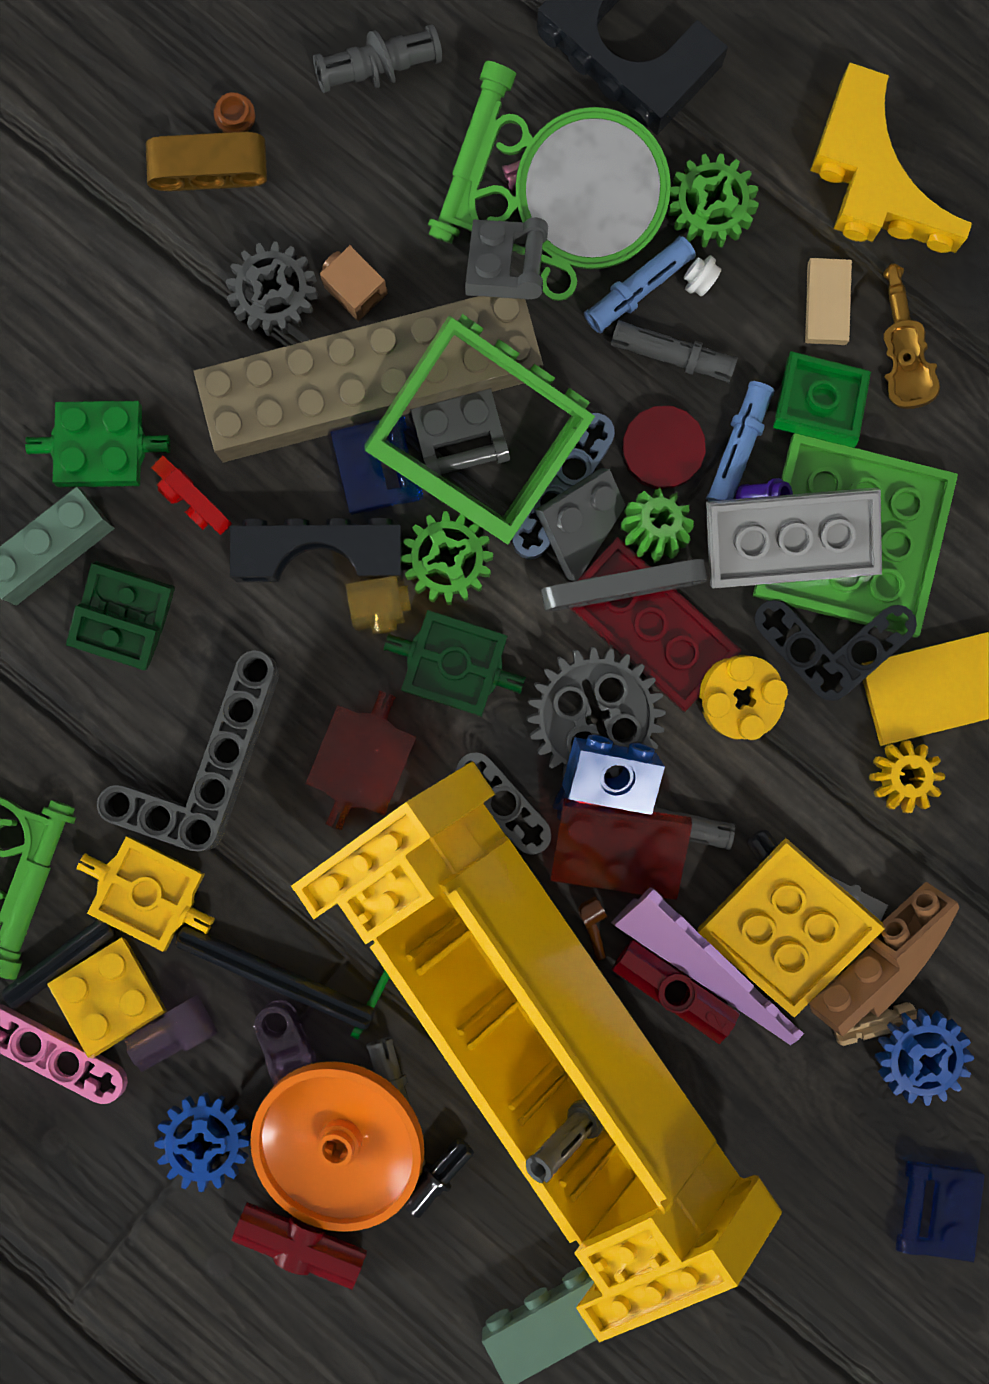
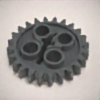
[527,646,666,778]

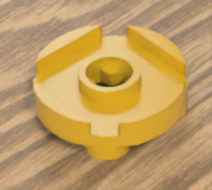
[700,655,788,740]

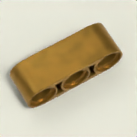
[146,132,267,191]

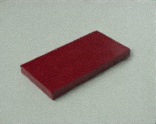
[570,537,742,713]

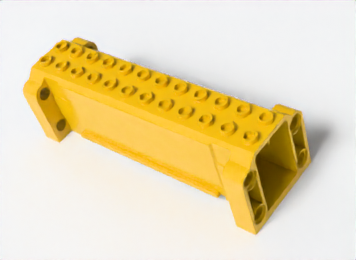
[291,761,782,1343]

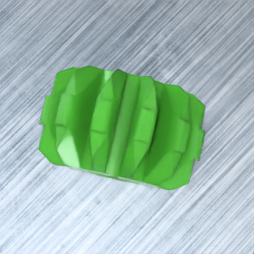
[621,488,694,563]

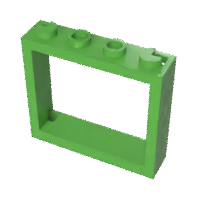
[364,314,595,545]

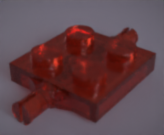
[305,690,416,830]

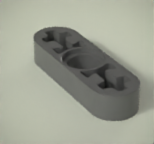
[456,752,551,854]

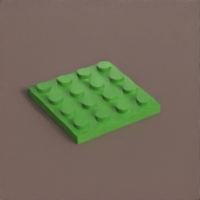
[752,433,958,638]

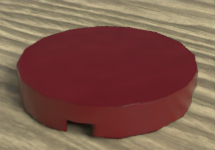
[622,406,706,490]

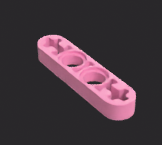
[0,1004,128,1104]

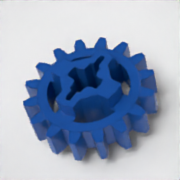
[875,1009,974,1106]
[154,1093,251,1192]

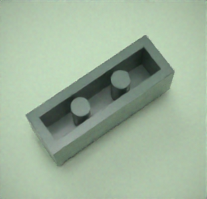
[0,487,115,606]
[482,1266,597,1384]

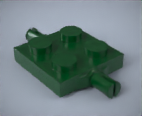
[384,610,526,717]

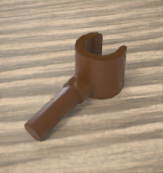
[578,897,607,960]

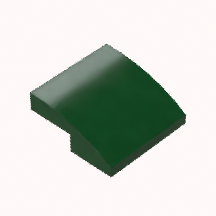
[66,561,175,671]

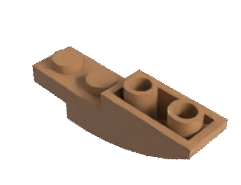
[808,882,960,1037]

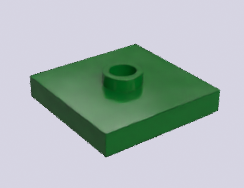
[773,351,871,448]

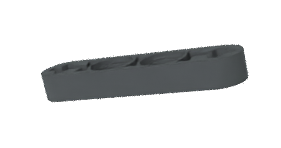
[541,559,708,612]

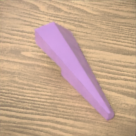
[611,887,804,1045]

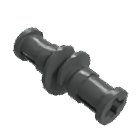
[313,24,442,93]

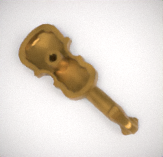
[883,264,940,409]

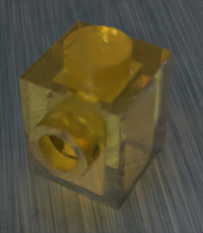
[346,576,411,634]

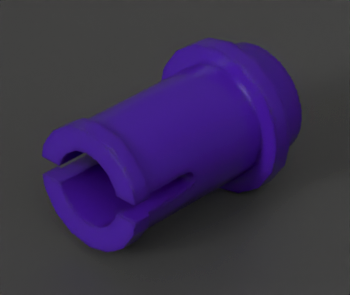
[736,478,793,499]

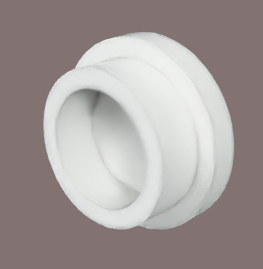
[684,255,721,296]

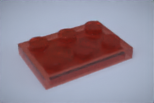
[551,798,692,900]

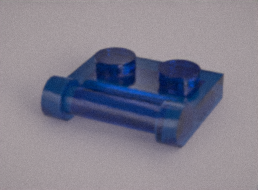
[331,416,424,515]
[895,1161,985,1262]

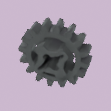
[226,242,318,336]

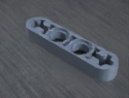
[512,413,615,559]

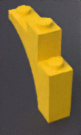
[810,63,972,253]

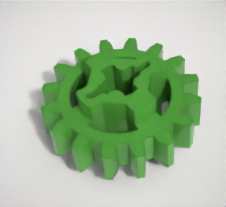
[668,154,759,247]
[401,511,493,605]

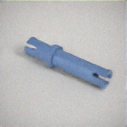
[584,236,696,334]
[706,381,775,501]

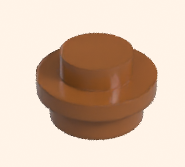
[214,92,256,133]

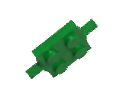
[25,401,171,487]

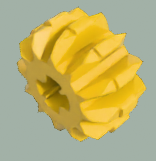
[869,740,946,813]

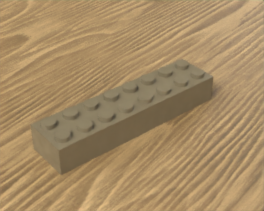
[194,296,543,463]

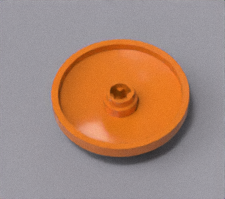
[250,1062,424,1232]

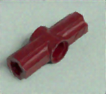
[611,939,740,1045]
[231,1202,367,1290]

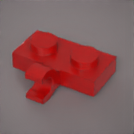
[151,456,232,535]

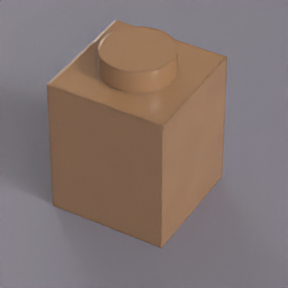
[320,245,388,321]

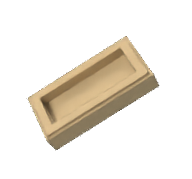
[805,258,852,345]

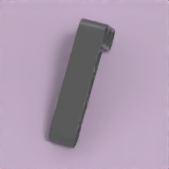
[97,650,279,852]

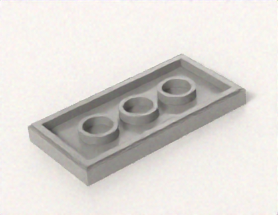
[706,487,882,588]

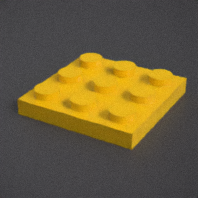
[698,838,885,1018]

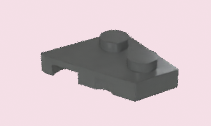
[535,468,626,581]

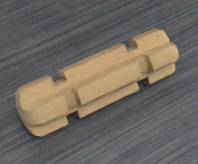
[833,1002,917,1046]

